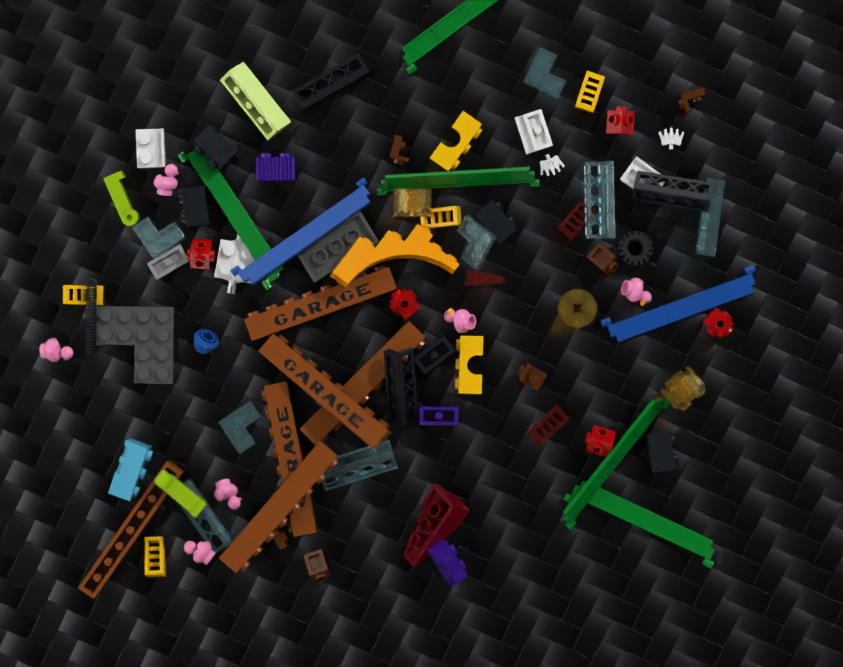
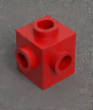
[606,107,635,135]
[187,239,215,269]
[389,287,420,320]
[702,308,734,338]
[585,425,616,457]

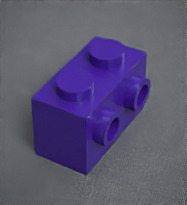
[427,539,468,587]

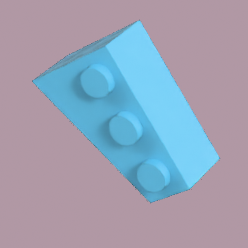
[108,438,153,501]

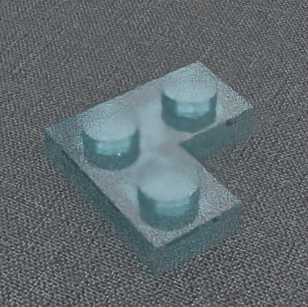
[523,47,566,99]
[457,215,496,269]
[132,217,186,259]
[219,401,261,454]

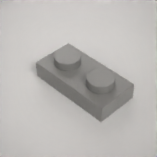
[147,244,190,280]

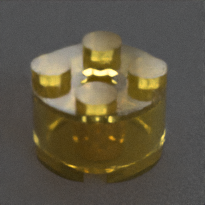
[393,189,432,217]
[557,289,597,328]
[660,366,706,411]

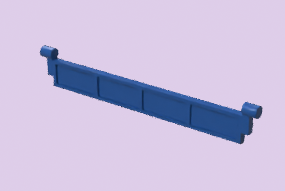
[230,177,371,285]
[600,265,756,342]

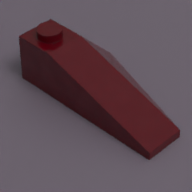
[404,484,470,567]

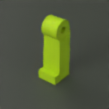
[103,171,139,226]
[154,469,207,518]

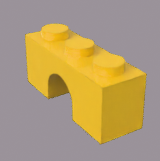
[430,111,483,171]
[455,335,483,394]

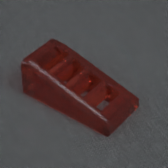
[557,199,596,240]
[464,270,505,285]
[528,405,570,445]

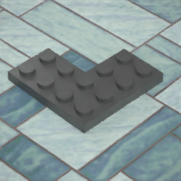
[96,306,174,384]

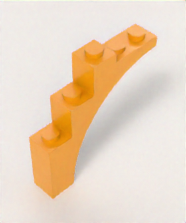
[331,224,459,287]

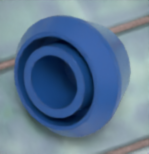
[194,329,219,354]

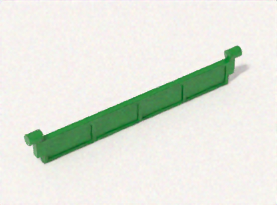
[402,0,499,75]
[177,151,284,291]
[377,167,540,196]
[563,398,672,530]
[564,480,715,569]

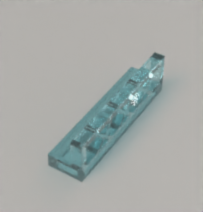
[584,161,615,239]
[695,177,725,257]
[322,440,398,491]
[180,479,234,554]

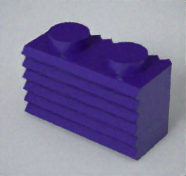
[256,153,296,181]
[420,405,458,426]

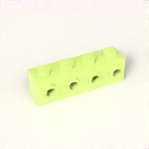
[220,62,291,140]

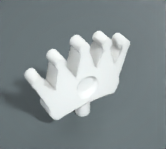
[658,127,684,149]
[540,154,565,176]

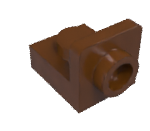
[678,87,706,113]
[390,135,409,166]
[587,242,620,276]
[517,363,547,391]
[273,521,289,550]
[303,549,331,582]

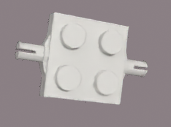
[214,234,255,294]

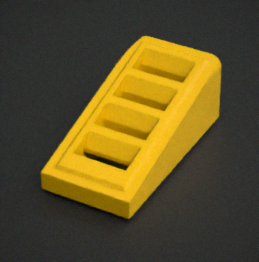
[575,71,605,113]
[420,206,462,229]
[63,285,104,305]
[144,536,166,577]

